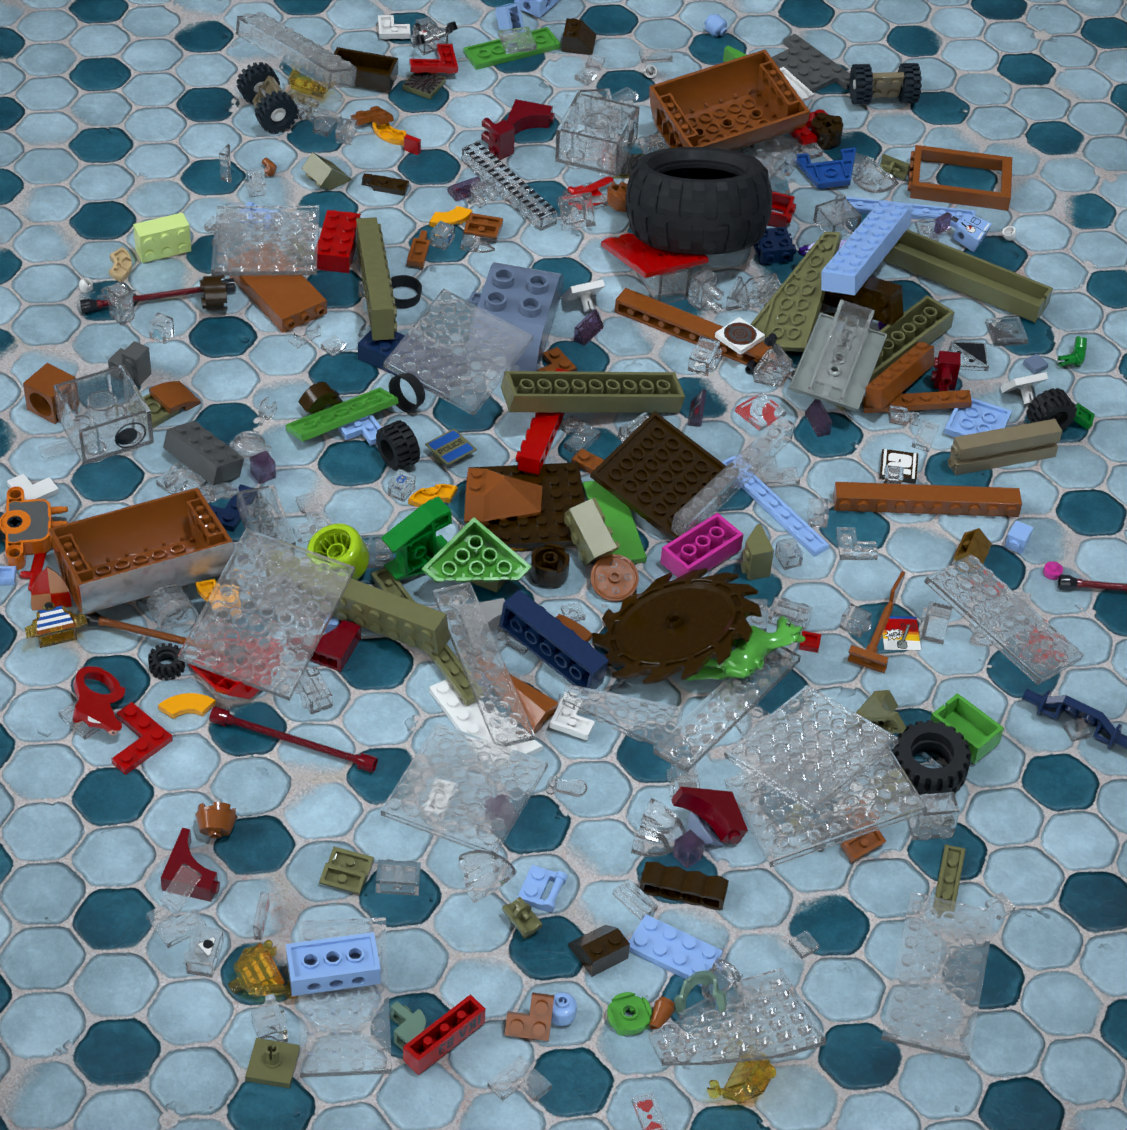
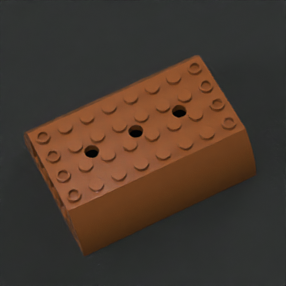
[649,49,810,151]

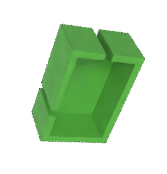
[930,693,1004,764]

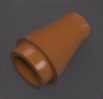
[649,997,675,1032]

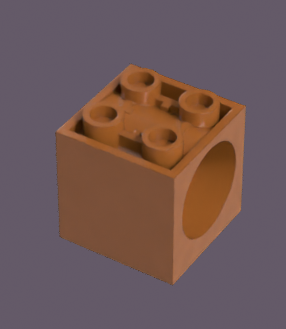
[23,363,79,424]

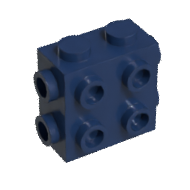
[753,227,796,265]

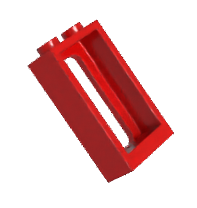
[767,191,797,228]

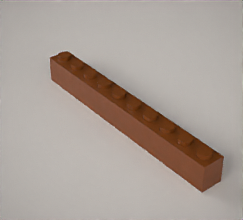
[615,288,781,375]
[833,482,1022,517]

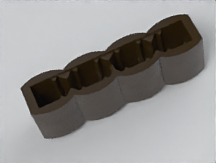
[639,862,729,910]

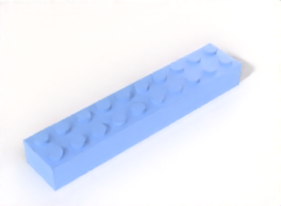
[821,200,912,295]

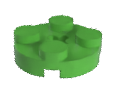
[607,992,652,1036]

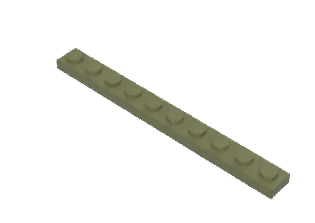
[371,568,484,706]

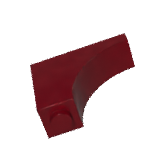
[507,99,555,134]
[286,620,361,672]
[671,786,748,844]
[161,828,220,902]

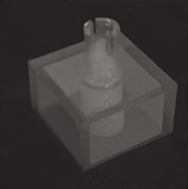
[813,194,862,237]

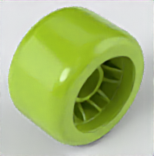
[306,523,369,580]

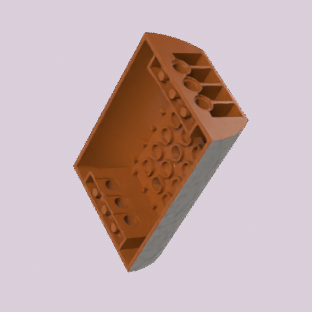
[49,487,235,615]

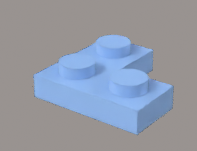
[337,414,382,446]

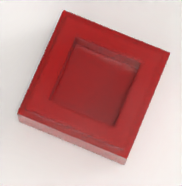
[404,134,421,155]
[799,631,821,653]

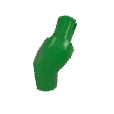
[1057,336,1087,367]

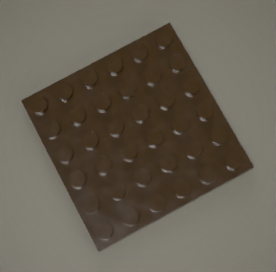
[590,411,741,541]
[468,462,585,549]

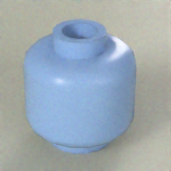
[704,14,727,37]
[551,992,577,1026]

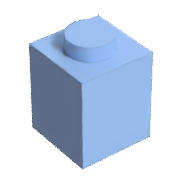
[1005,521,1033,554]

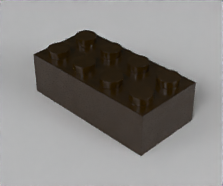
[328,47,398,92]

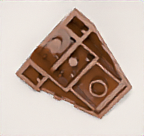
[464,468,542,524]

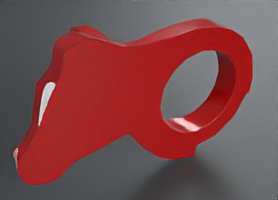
[72,666,125,735]

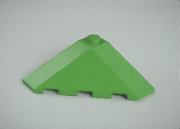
[422,517,531,583]

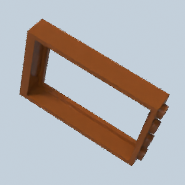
[907,145,1013,211]

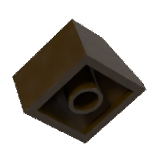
[562,18,596,55]
[568,925,630,977]

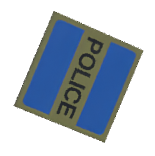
[425,429,477,466]

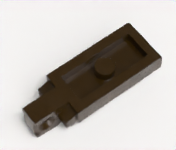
[362,173,409,196]

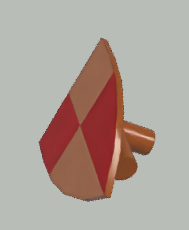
[31,566,72,611]

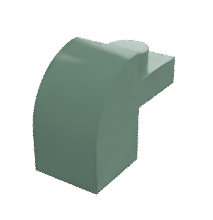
[390,1001,426,1050]

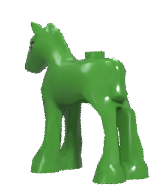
[683,616,805,681]

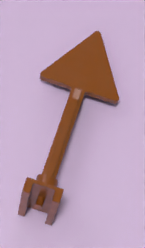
[847,571,906,674]

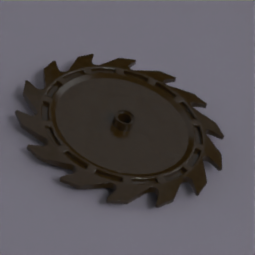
[592,568,762,684]

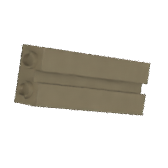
[948,419,1062,476]

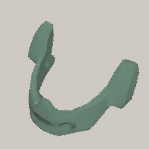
[674,971,726,1015]

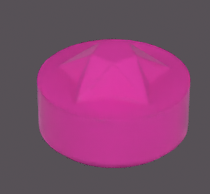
[1043,561,1063,580]

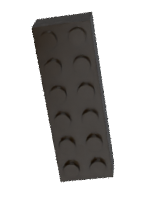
[822,276,904,325]

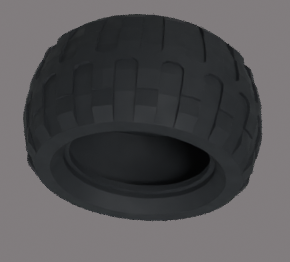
[625,147,772,255]

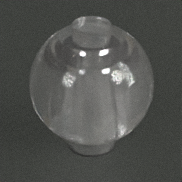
[229,431,271,468]

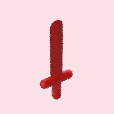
[563,176,614,203]
[19,552,47,592]

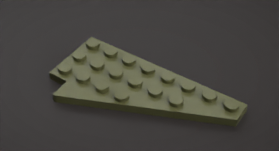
[750,232,842,352]

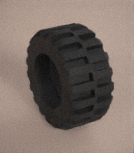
[890,720,971,800]

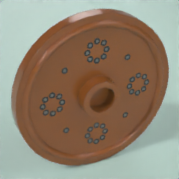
[590,554,639,602]

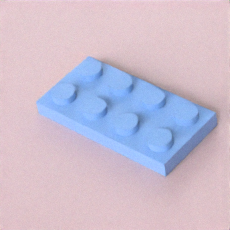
[628,914,723,987]

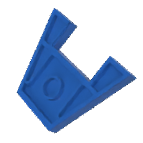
[792,147,856,189]

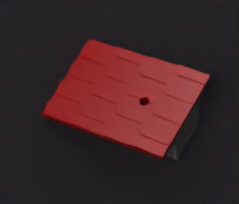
[601,233,709,304]

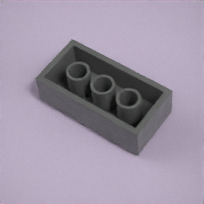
[163,421,244,485]

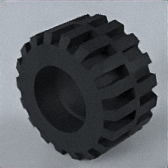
[1026,388,1077,431]
[376,420,420,471]

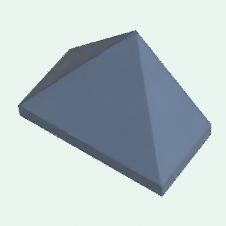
[686,812,725,847]

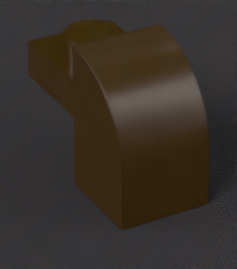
[298,382,343,414]

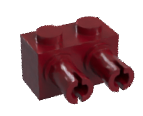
[481,118,515,160]
[931,350,961,392]

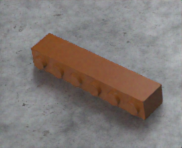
[866,342,934,410]

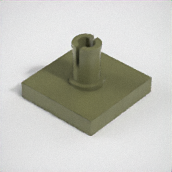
[245,1038,301,1089]

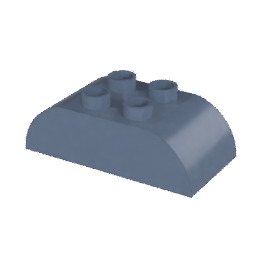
[466,262,564,375]

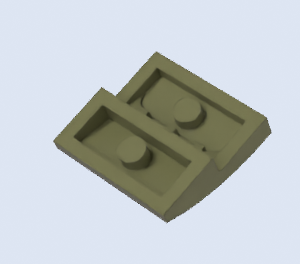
[319,846,375,895]

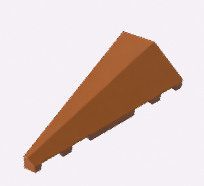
[475,657,558,737]

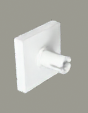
[562,280,605,312]
[1000,372,1048,405]

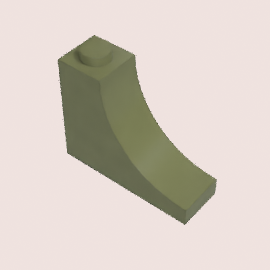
[849,690,906,736]

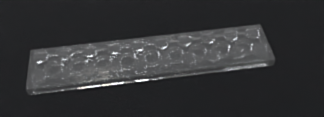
[432,582,535,749]
[654,646,801,772]

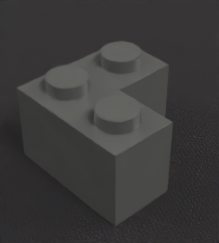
[108,341,152,386]

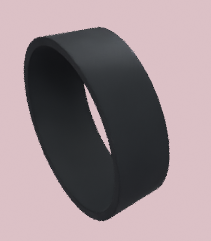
[391,275,422,308]
[389,373,425,413]

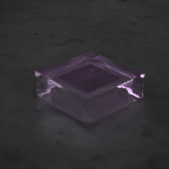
[934,212,952,234]

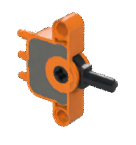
[0,486,68,570]

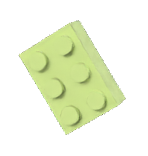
[133,212,191,263]

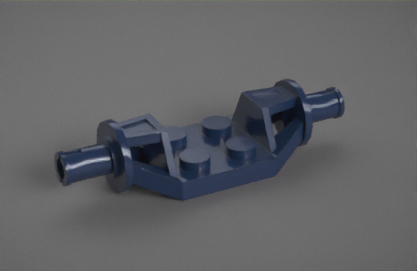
[1022,688,1127,750]

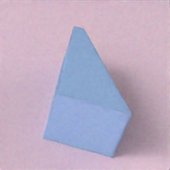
[325,615,341,633]

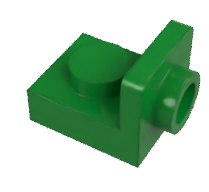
[1073,403,1095,430]

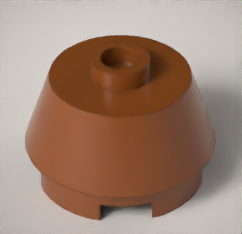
[607,181,627,212]
[195,802,238,838]

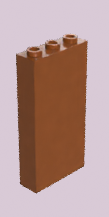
[227,243,327,333]

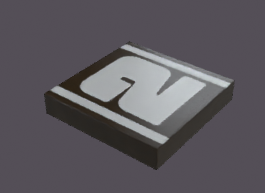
[879,449,918,484]

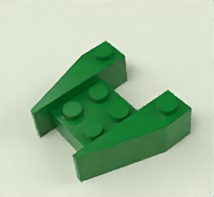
[381,496,452,581]

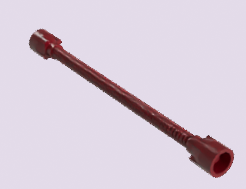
[209,706,378,773]

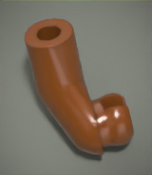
[262,157,277,176]

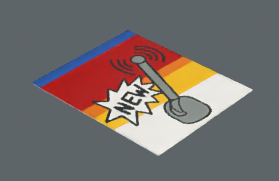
[880,616,921,650]

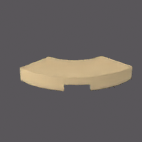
[109,247,132,283]

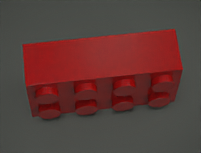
[315,210,361,273]

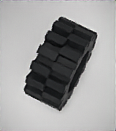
[148,643,185,681]

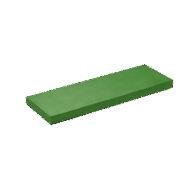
[463,27,561,70]
[285,387,399,442]
[582,481,647,564]

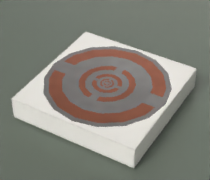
[715,317,765,355]

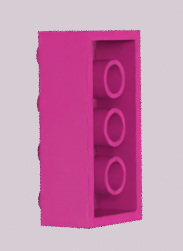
[660,513,744,578]

